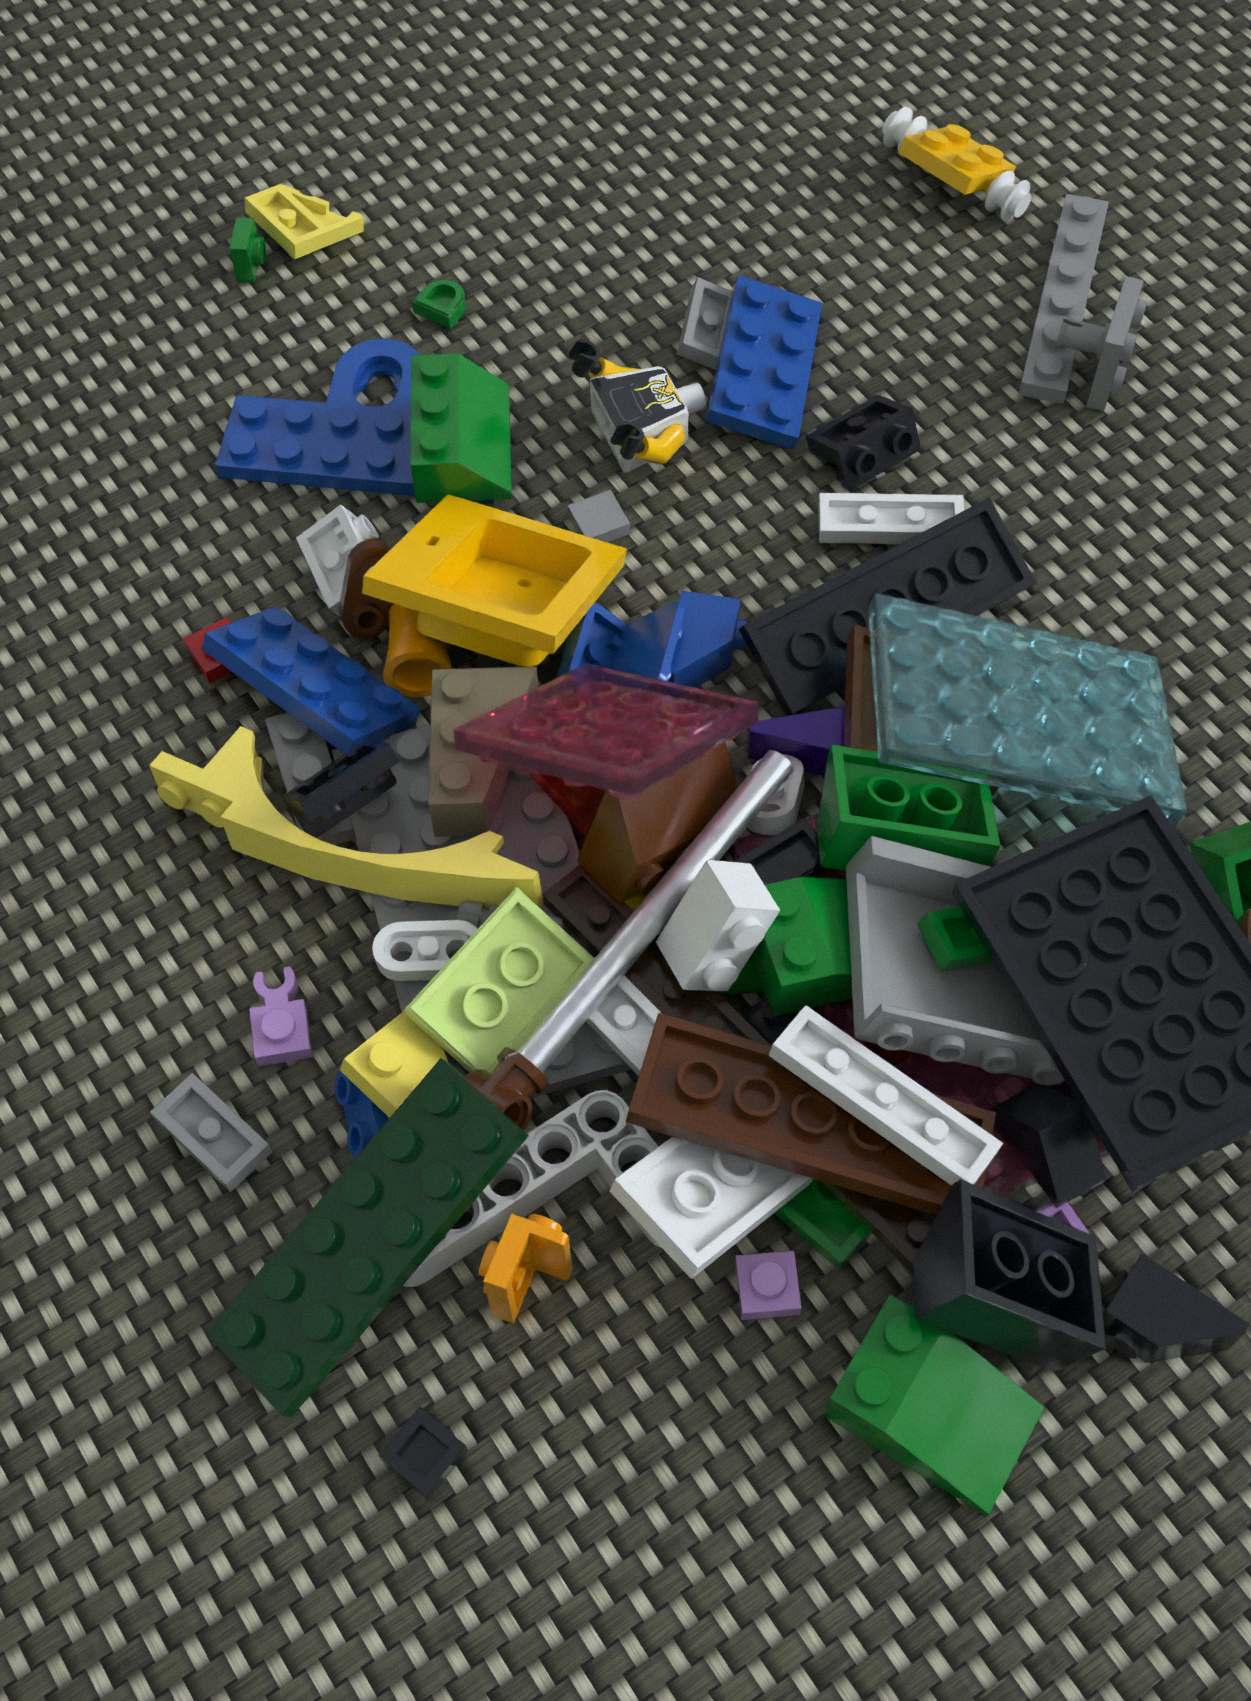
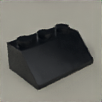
[913,1179,1106,1371]

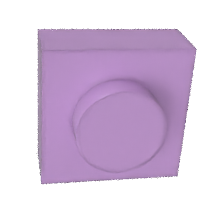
[735,1251,802,1320]

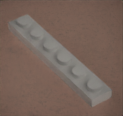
[1018,194,1109,404]

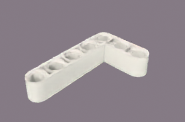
[403,1090,662,1287]

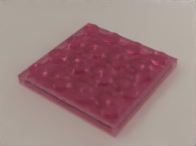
[454,664,758,798]

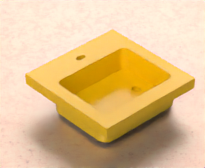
[362,494,627,667]

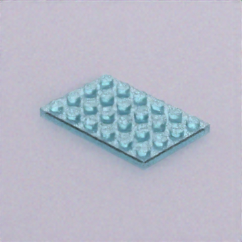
[868,593,1187,824]

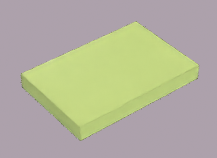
[403,887,594,1073]

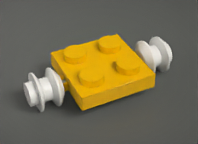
[882,107,1031,221]

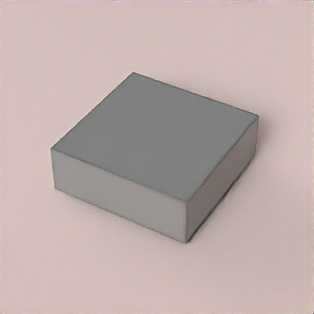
[567,490,630,543]

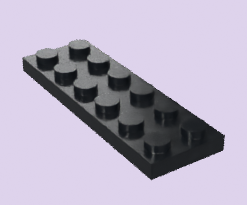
[739,497,1037,716]

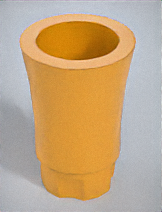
[383,604,453,697]

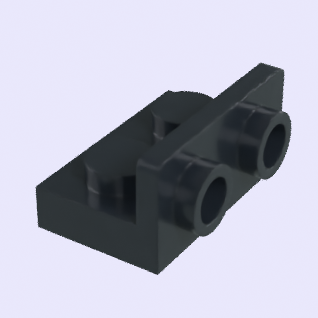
[806,395,920,491]
[282,738,400,838]

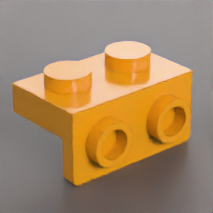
[479,1213,573,1324]

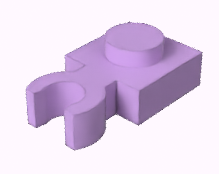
[249,967,313,1067]

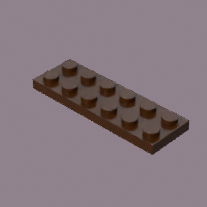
[626,1013,996,1215]

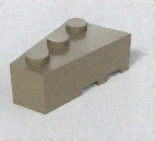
[428,667,540,837]

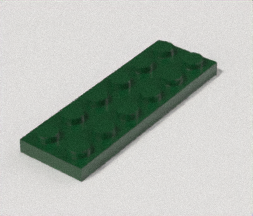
[206,1058,529,1417]

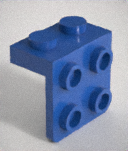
[554,601,685,716]

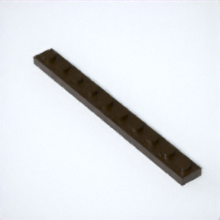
[542,864,937,1275]

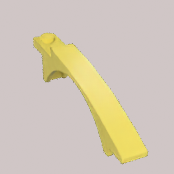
[149,726,544,909]

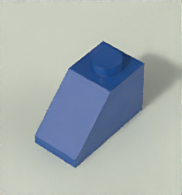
[663,590,747,701]

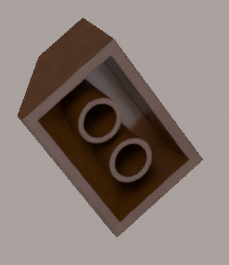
[577,734,738,904]

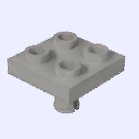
[1056,276,1147,411]

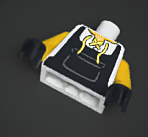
[568,339,706,473]

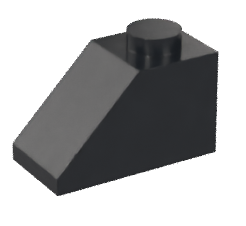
[1103,1254,1250,1363]

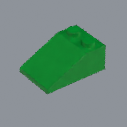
[752,877,853,1017]
[824,1294,1045,1516]

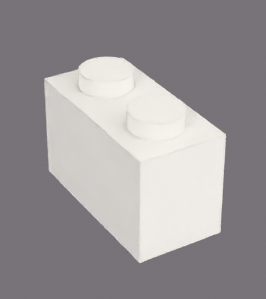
[656,860,780,991]

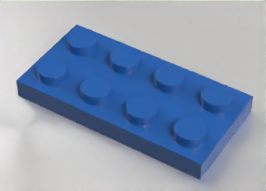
[705,275,822,450]
[202,606,420,754]

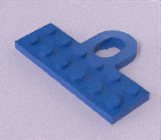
[215,339,494,503]

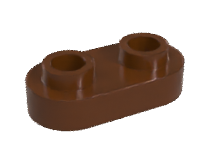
[339,539,393,639]

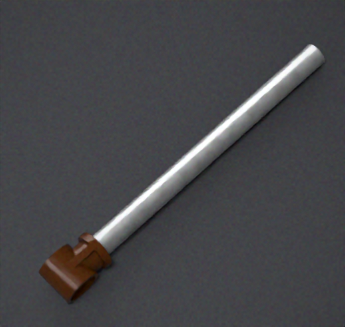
[465,750,793,1131]

